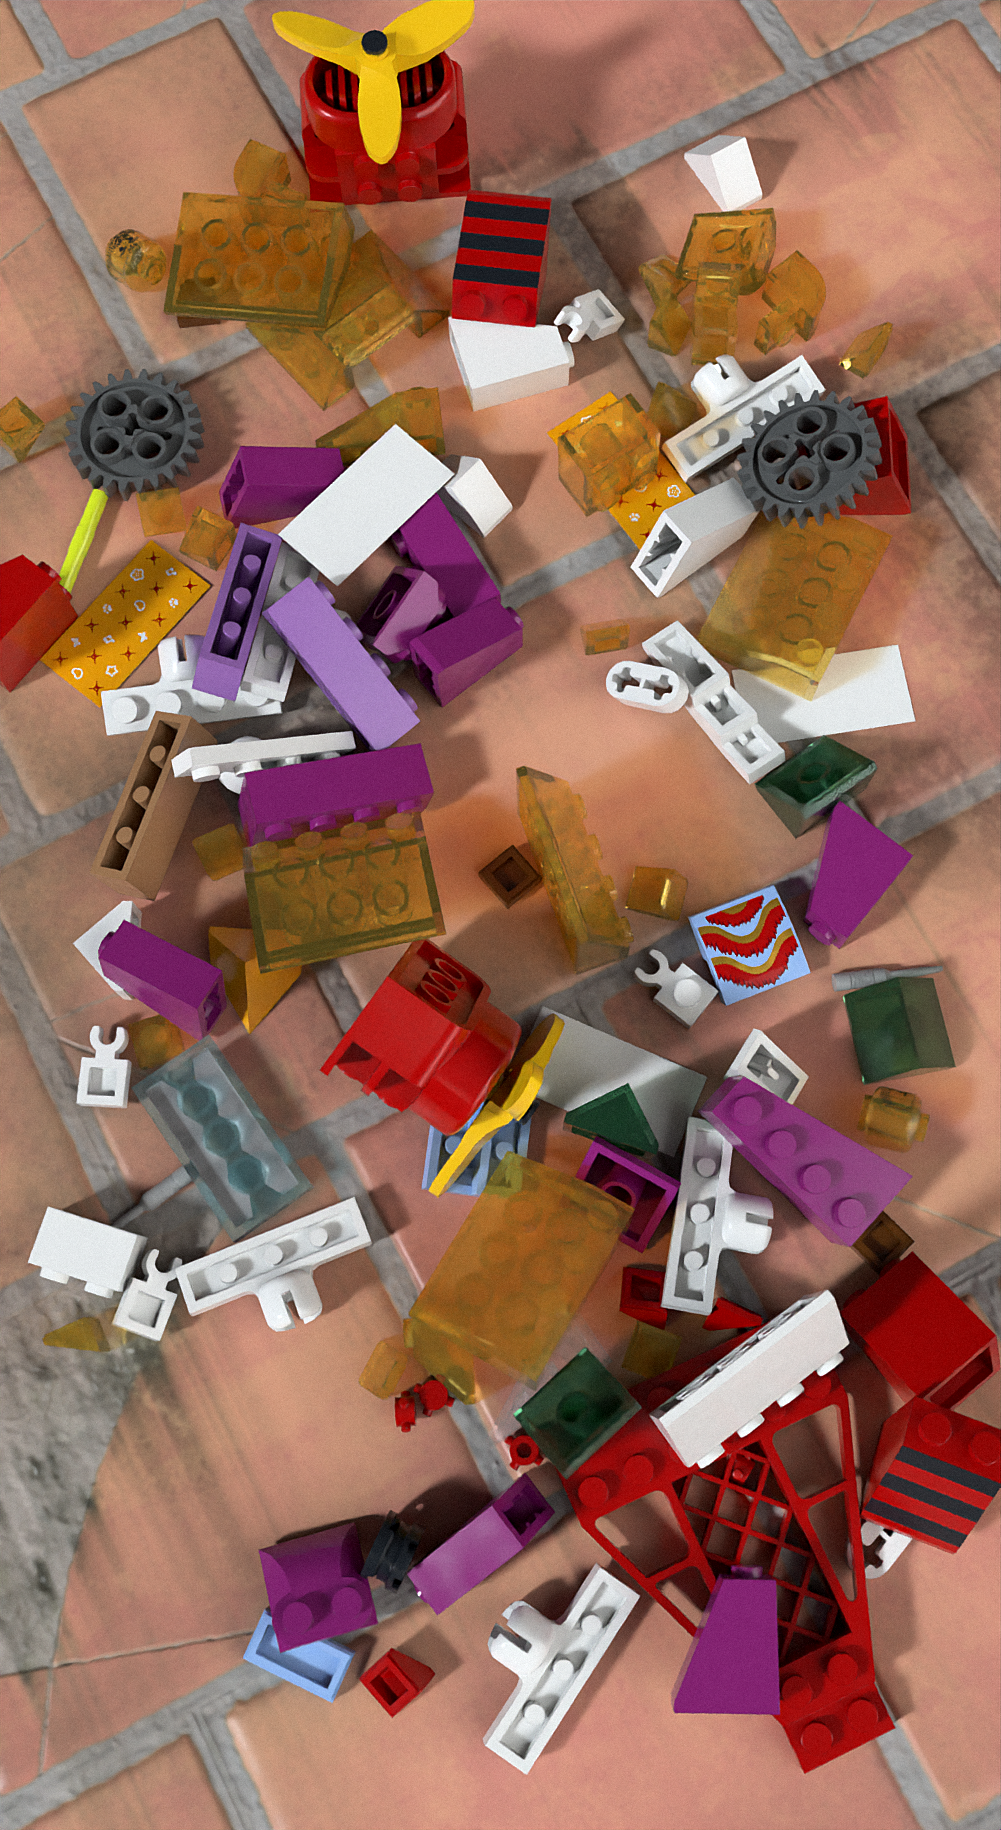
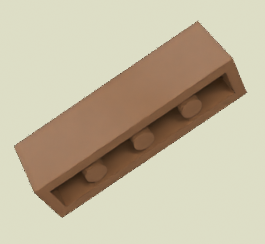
[89,711,218,901]

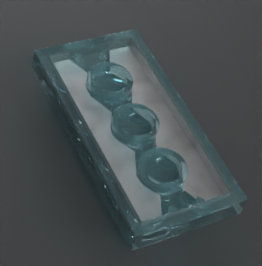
[131,1035,314,1243]

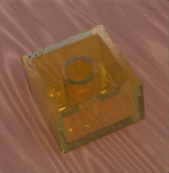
[558,393,661,517]

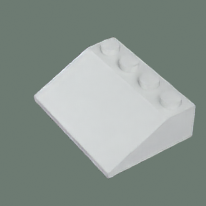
[648,1290,849,1469]

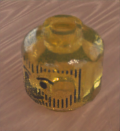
[105,229,167,293]
[857,1086,930,1154]

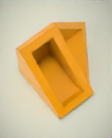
[208,926,302,1035]

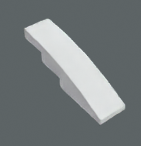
[642,620,786,785]

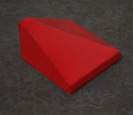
[619,1267,668,1330]
[701,1296,763,1331]
[359,1648,436,1718]

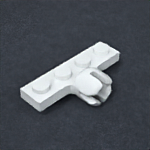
[662,354,825,483]
[240,542,351,702]
[101,634,283,736]
[171,731,356,794]
[661,1117,773,1316]
[175,1197,372,1332]
[483,1563,640,1775]

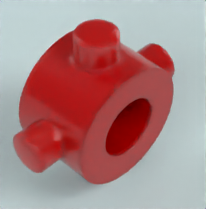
[414,1374,455,1417]
[395,1391,417,1433]
[504,1429,544,1471]
[727,1449,755,1489]

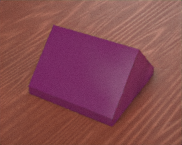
[559,1136,681,1253]

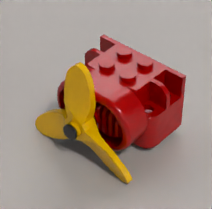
[272,0,475,208]
[319,933,565,1198]

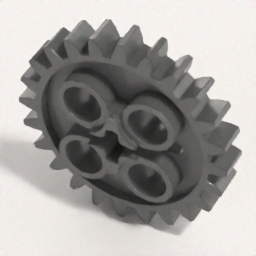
[65,369,205,501]
[737,390,882,529]

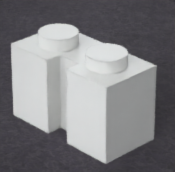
[28,1207,148,1299]

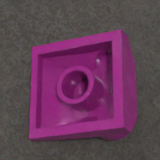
[355,565,447,664]
[259,1522,379,1653]

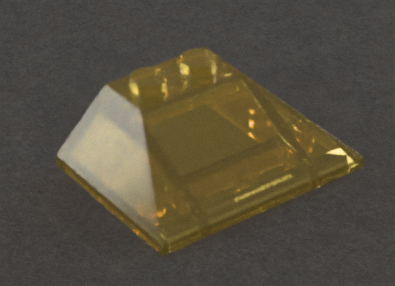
[245,229,450,411]

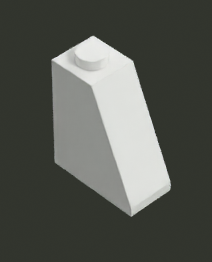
[448,317,575,412]
[630,477,759,598]

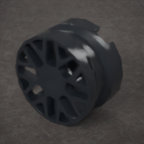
[360,1510,426,1594]

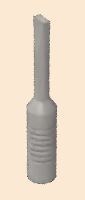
[832,966,943,992]
[110,1164,195,1229]

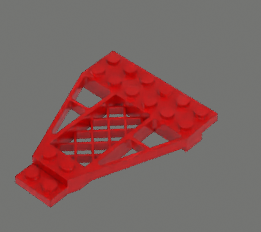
[539,1319,895,1774]

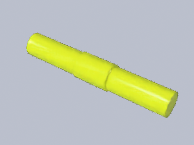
[59,489,109,594]

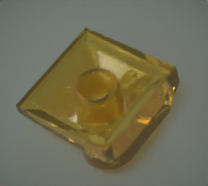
[675,208,777,296]

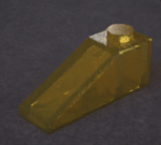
[315,387,446,466]

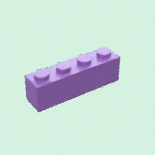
[192,523,282,701]
[261,577,420,752]

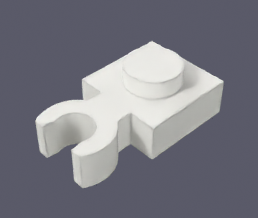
[554,289,625,342]
[633,949,719,1029]
[76,1026,132,1108]
[111,1249,182,1341]

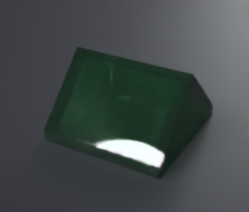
[754,735,878,839]
[842,977,956,1085]
[562,1083,659,1160]
[513,1346,642,1479]

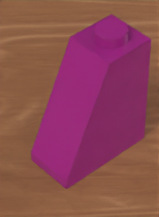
[219,446,348,529]
[409,597,524,708]
[803,801,913,949]
[98,920,227,1043]
[407,1473,555,1616]
[671,1564,780,1715]

